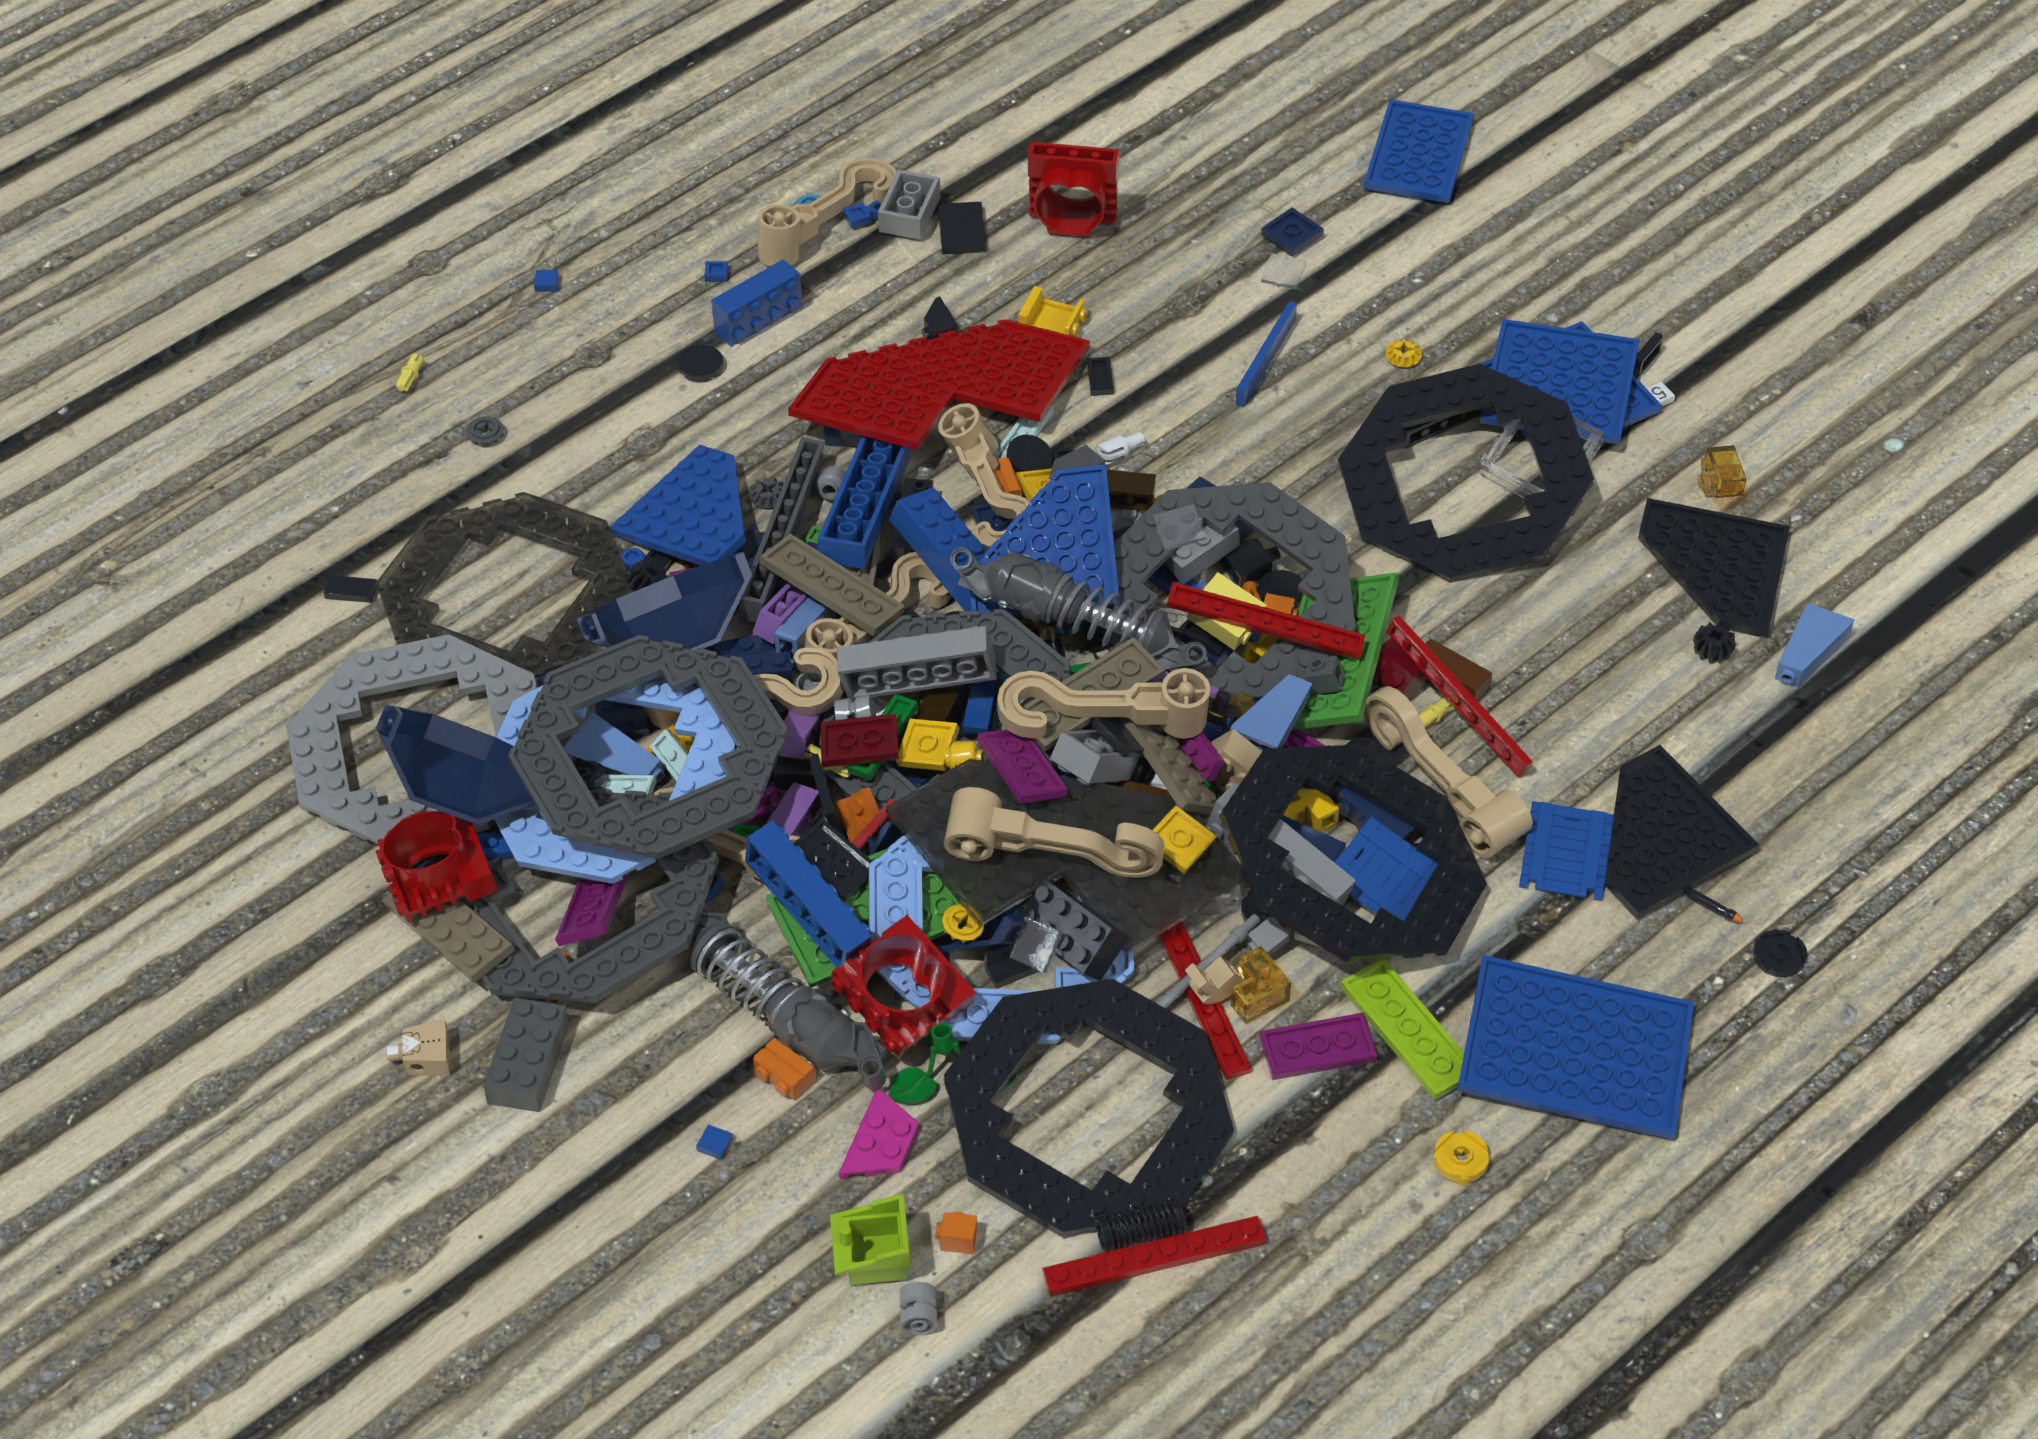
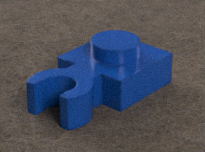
[843,201,880,229]

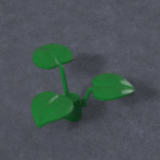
[888,1023,1016,1104]

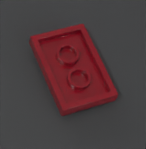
[821,714,899,767]

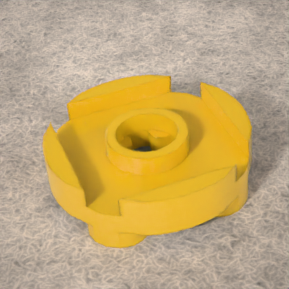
[1433,1131,1489,1186]

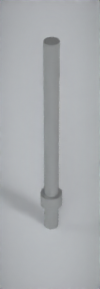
[1156,914,1260,1008]

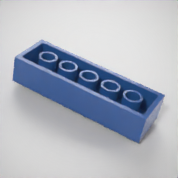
[889,487,987,611]
[745,820,872,968]

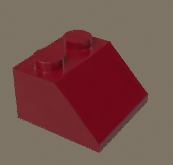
[1374,638,1427,700]

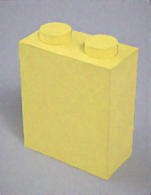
[1186,572,1266,650]

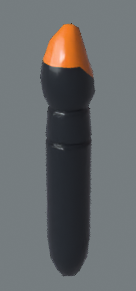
[1685,889,1742,923]

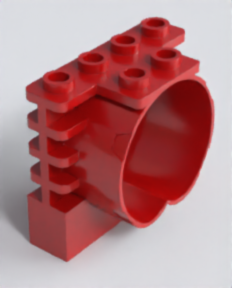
[1028,142,1119,237]
[375,811,498,923]
[831,915,976,1057]

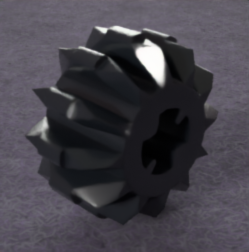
[627,560,667,591]
[1693,622,1736,664]

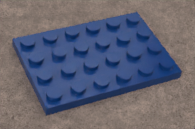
[1363,99,1474,203]

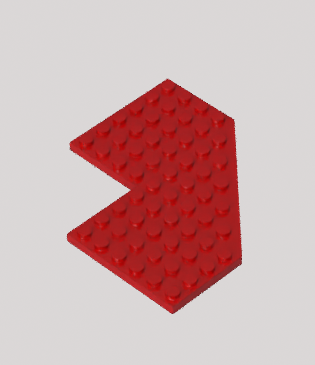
[788,319,1090,450]

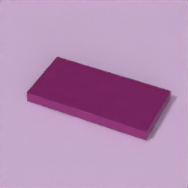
[977,729,1068,803]
[555,874,628,946]
[1259,1012,1377,1080]

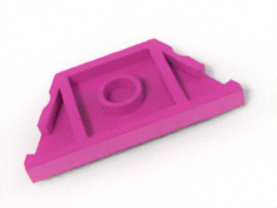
[839,1089,919,1179]

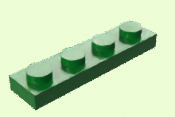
[847,694,918,781]

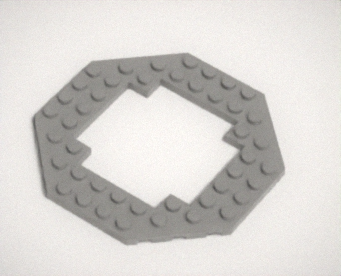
[286,634,537,844]

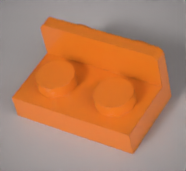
[834,787,879,845]

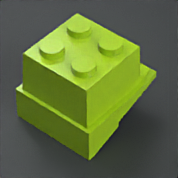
[830,1194,910,1285]

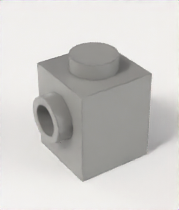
[1247,916,1289,960]

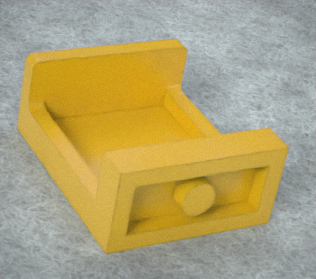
[1018,286,1087,337]

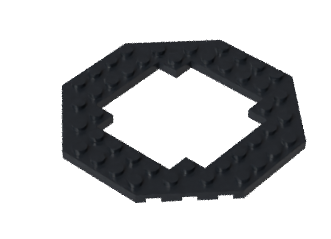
[1338,364,1594,583]
[1219,744,1487,963]
[944,979,1234,1237]

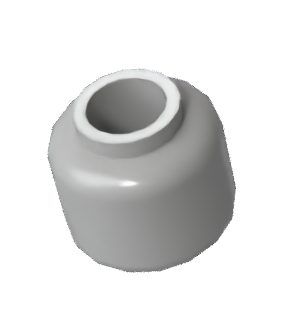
[816,466,846,501]

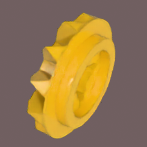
[1385,339,1422,367]
[941,904,984,944]

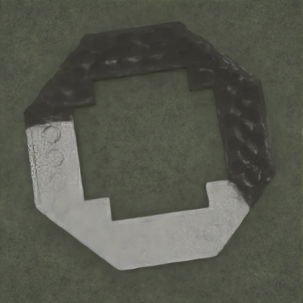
[376,492,634,692]

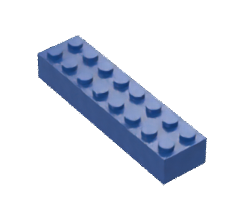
[818,436,911,569]

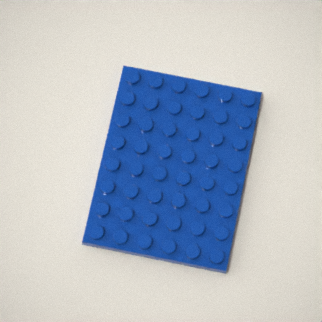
[1457,955,1694,1140]

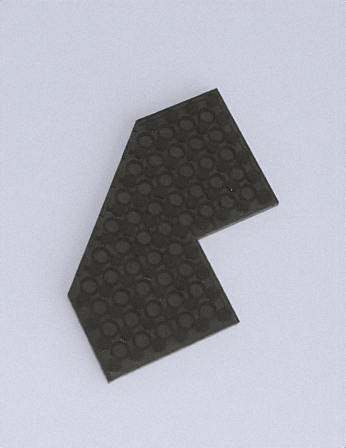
[886,759,1245,955]

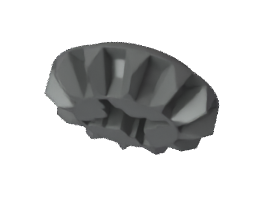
[466,416,504,446]
[749,477,784,508]

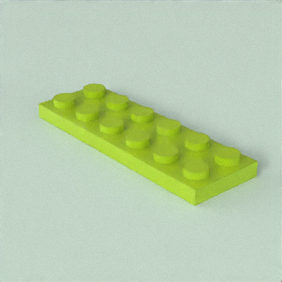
[1340,960,1464,1100]

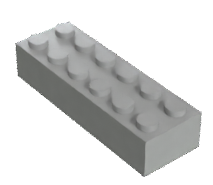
[837,626,997,700]
[1206,782,1356,906]

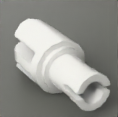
[1097,432,1145,465]

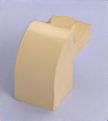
[1185,956,1246,1004]

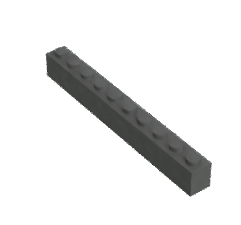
[738,437,824,623]

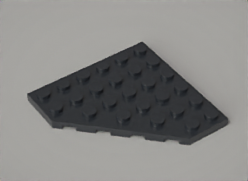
[1638,498,1790,636]
[1604,745,1759,919]

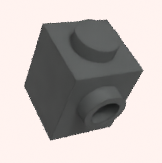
[1303,656,1345,694]

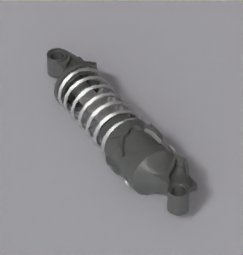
[950,547,1209,672]
[691,908,887,1090]

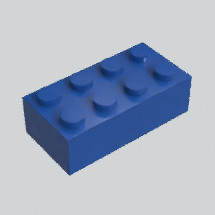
[711,259,802,347]

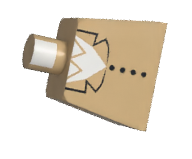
[387,1019,450,1076]

